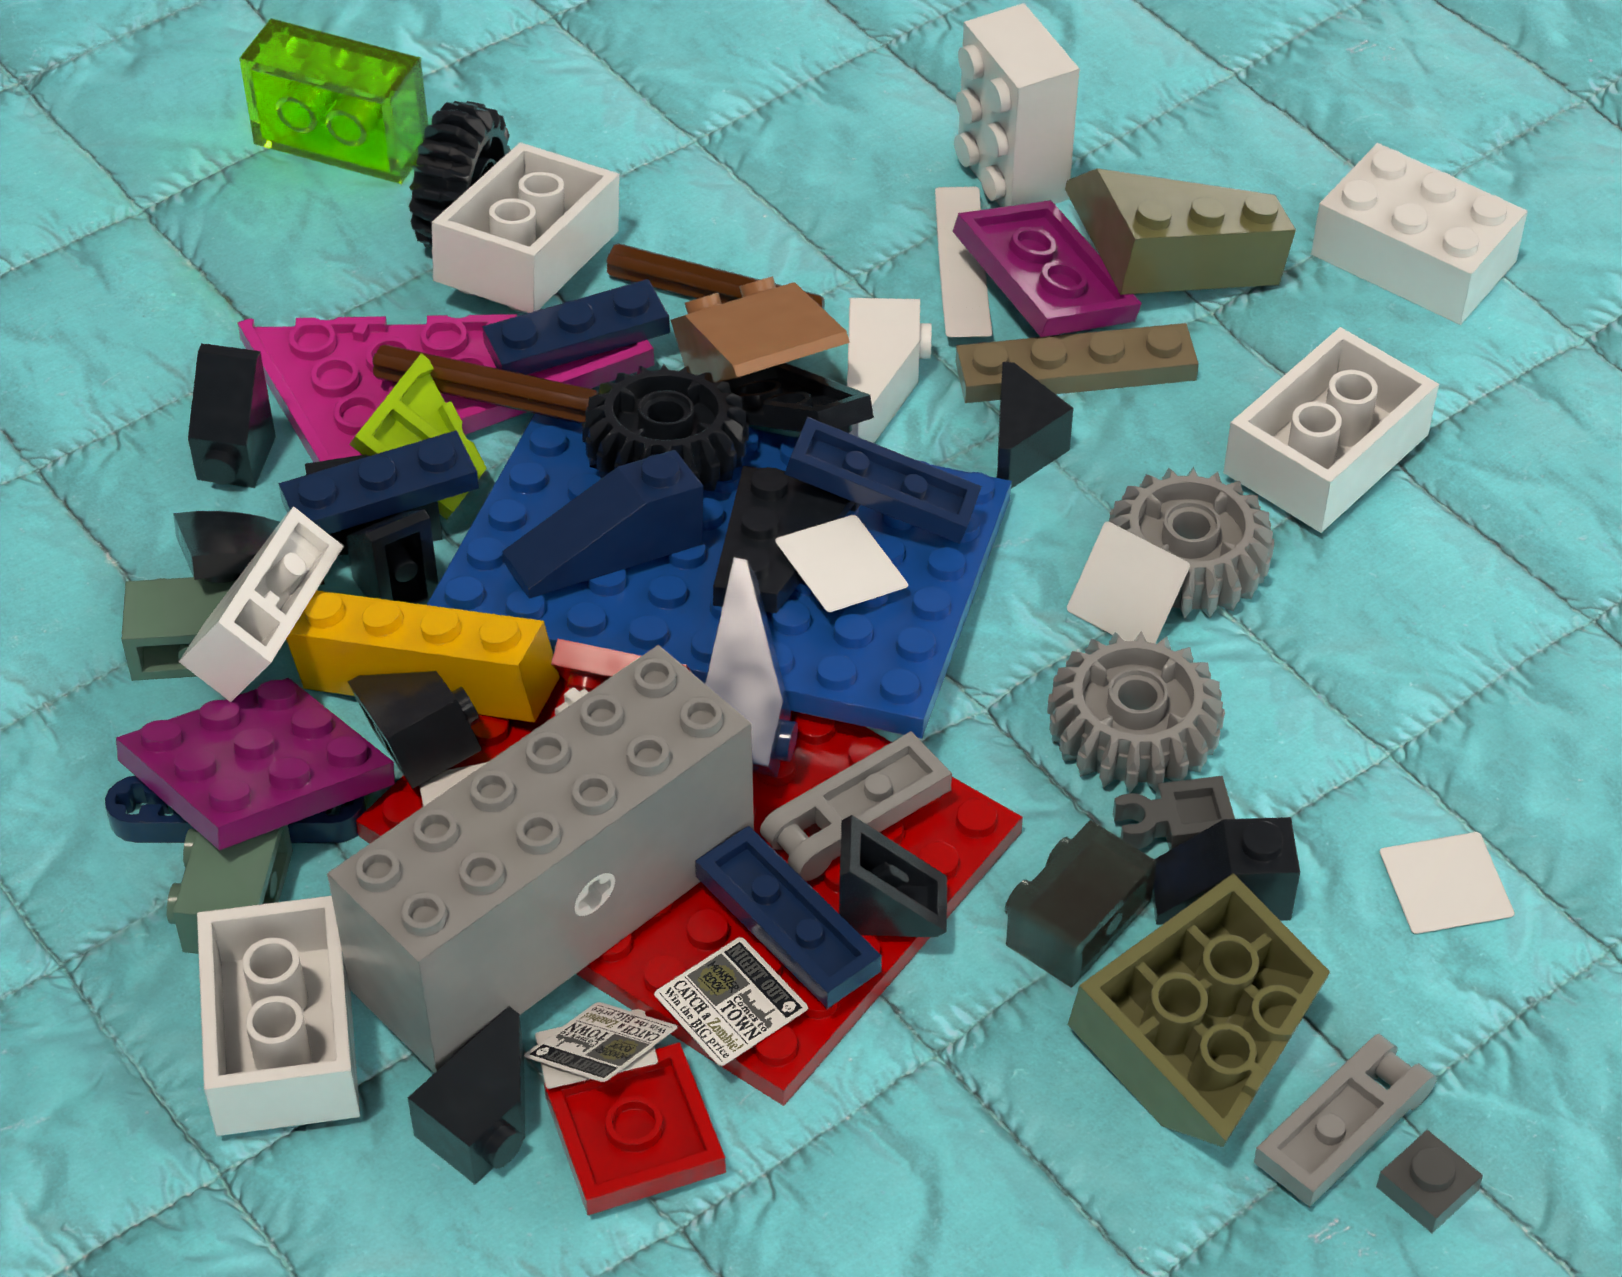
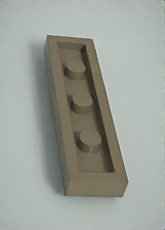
[955,323,1199,403]

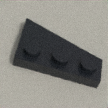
[714,363,874,433]
[713,466,860,613]

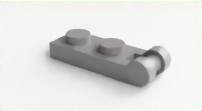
[760,731,952,881]
[1254,1034,1437,1207]

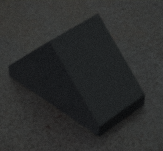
[997,362,1073,489]
[839,815,947,937]

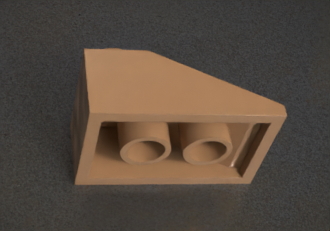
[670,276,850,382]

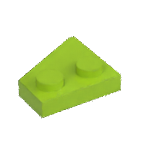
[349,353,487,520]

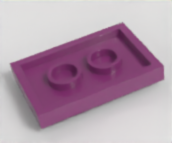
[952,200,1142,337]

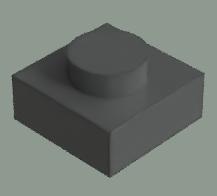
[1376,1130,1483,1233]

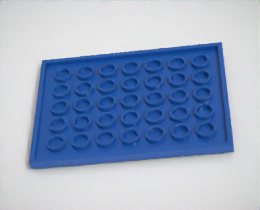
[427,414,1012,739]

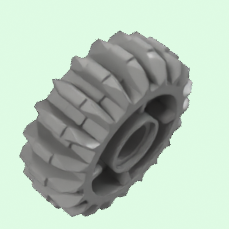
[1109,467,1274,618]
[1047,631,1225,793]

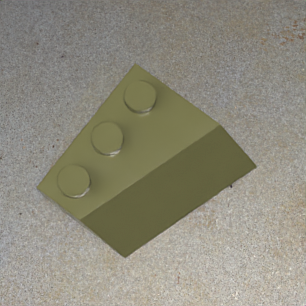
[1065,168,1296,295]
[1068,873,1330,1147]

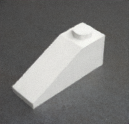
[847,298,932,443]
[179,506,344,702]

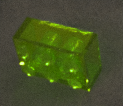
[239,18,428,184]

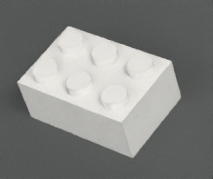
[954,3,1079,207]
[432,142,620,313]
[1311,143,1528,325]
[1223,327,1439,533]
[197,896,360,1136]

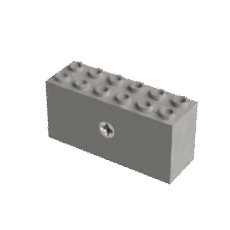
[327,645,754,1073]

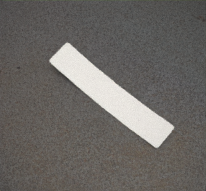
[935,187,992,337]

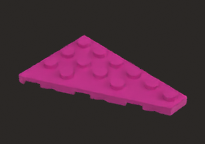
[237,314,655,462]

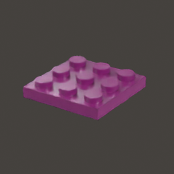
[116,678,395,850]

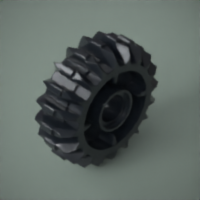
[408,101,511,248]
[582,364,749,491]

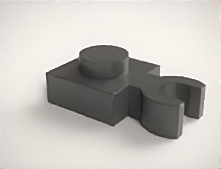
[1113,776,1235,850]

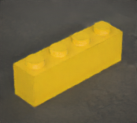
[286,590,560,722]

